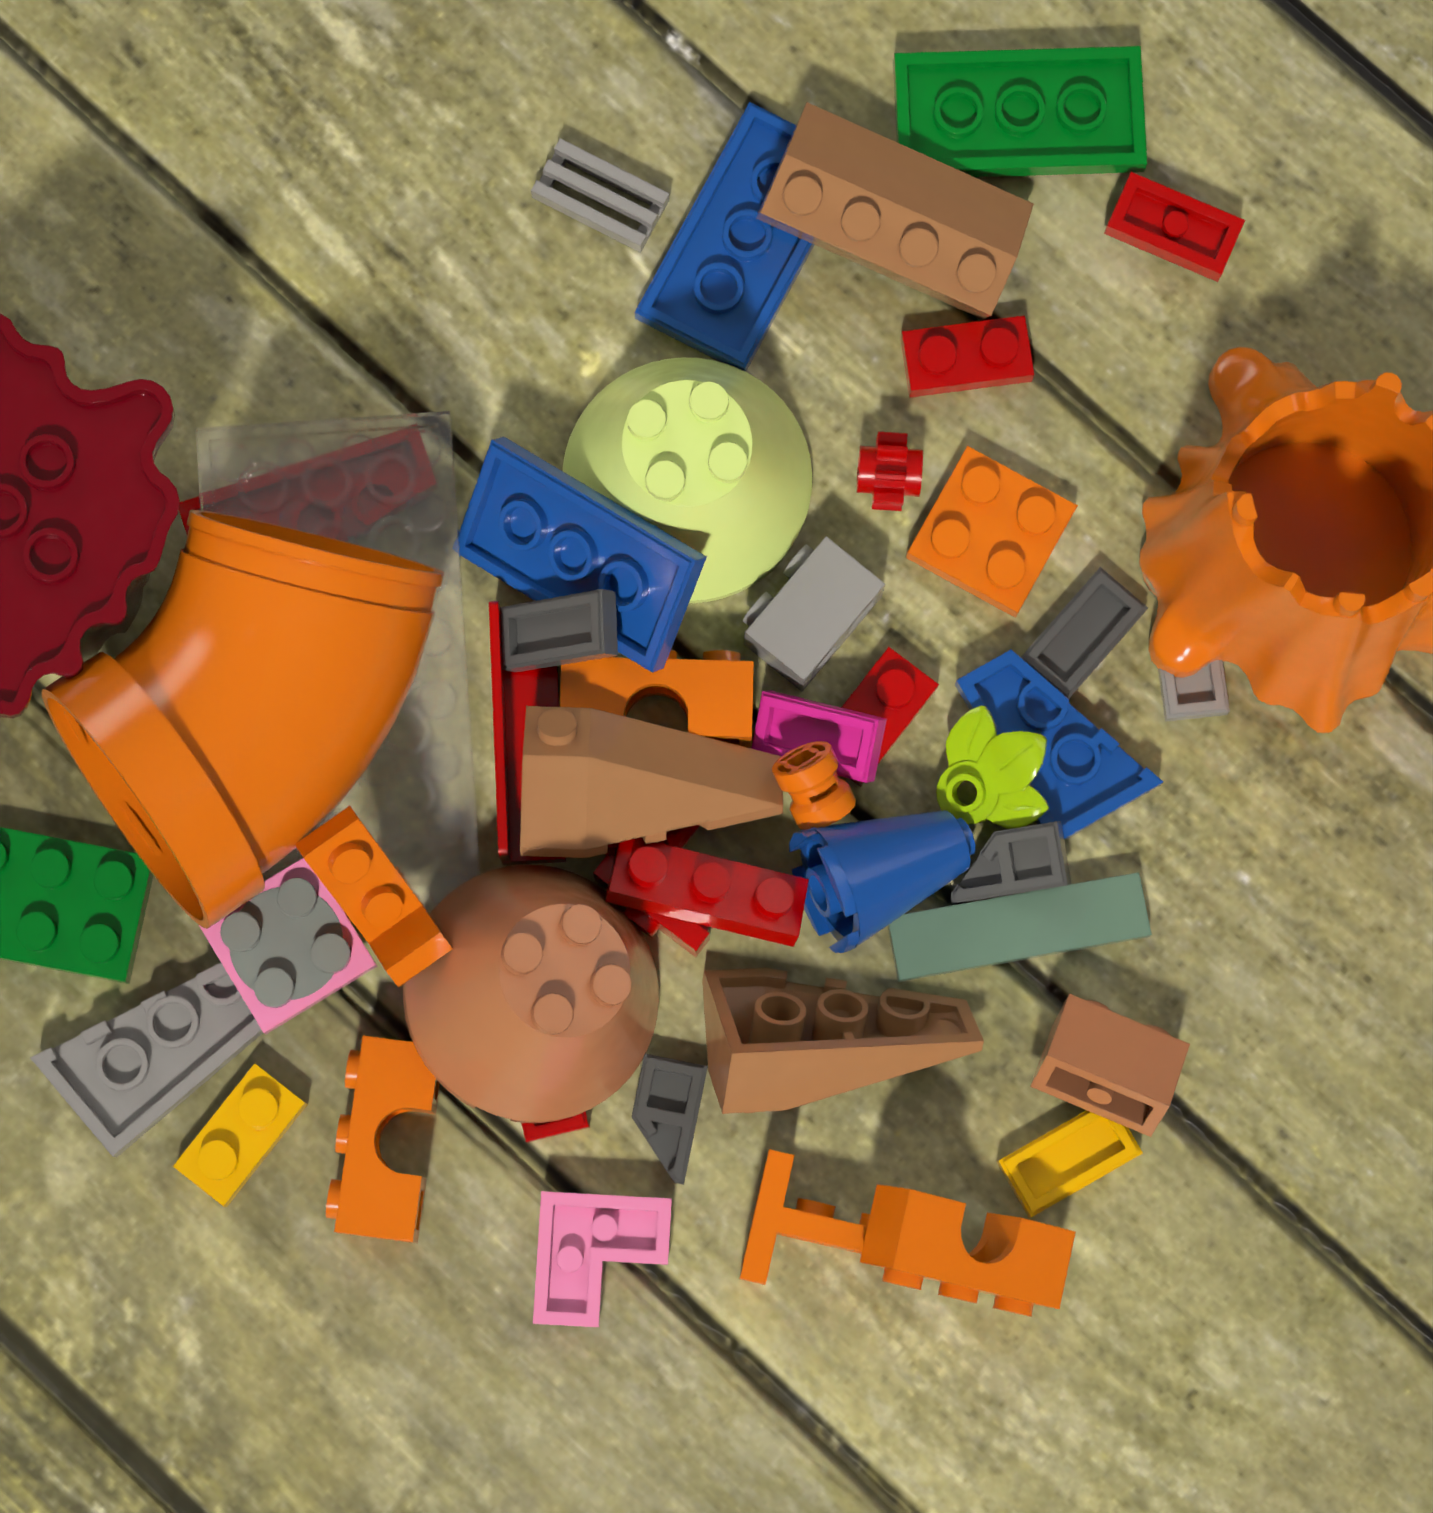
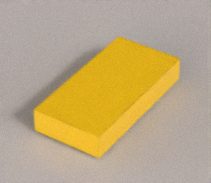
[997,1110,1143,1218]

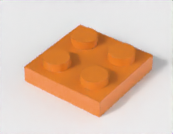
[906,446,1078,618]

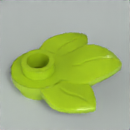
[936,706,1049,829]

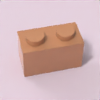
[1030,994,1190,1137]

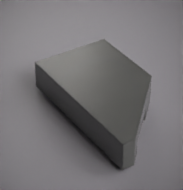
[951,821,1072,904]
[632,1053,708,1185]

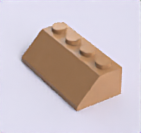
[756,102,1034,319]

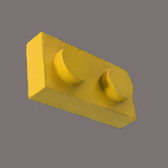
[173,1063,308,1207]

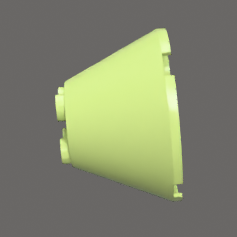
[563,357,812,603]

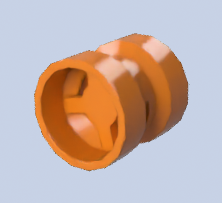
[772,741,856,830]

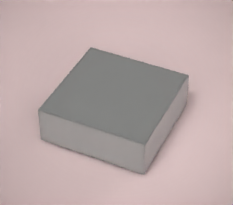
[1158,660,1230,722]

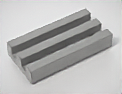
[531,138,669,253]

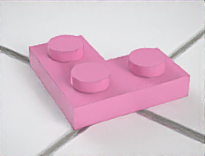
[533,1191,672,1327]

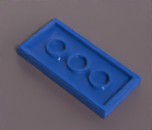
[635,102,814,371]
[453,437,707,673]

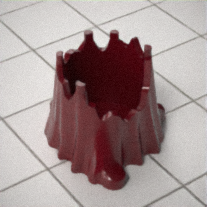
[0,313,180,719]

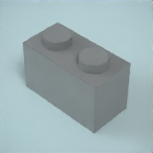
[743,536,885,692]

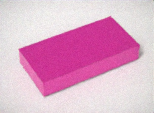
[751,690,887,783]

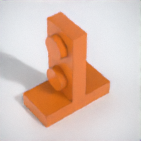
[295,806,453,988]
[739,1149,870,1285]

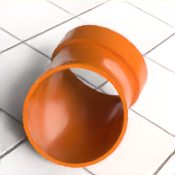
[42,510,445,929]

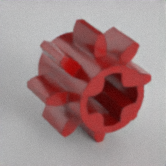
[856,431,923,511]

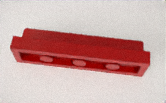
[489,601,566,865]

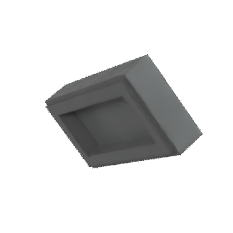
[1021,567,1148,699]
[500,589,618,672]

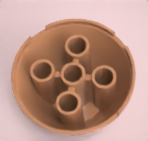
[403,865,659,1123]

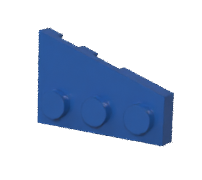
[955,649,1163,840]

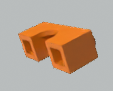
[560,650,754,748]
[326,1036,440,1244]
[860,1184,1076,1317]

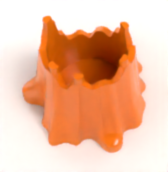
[1139,347,1433,734]

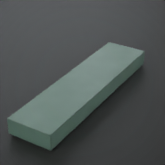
[888,872,1152,982]

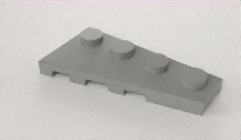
[30,963,263,1158]

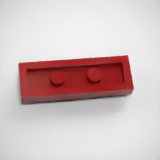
[605,838,809,947]

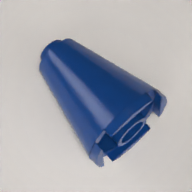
[789,810,975,953]

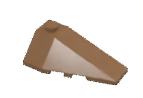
[520,706,783,858]
[702,968,984,1114]

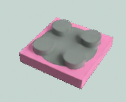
[199,858,377,1034]

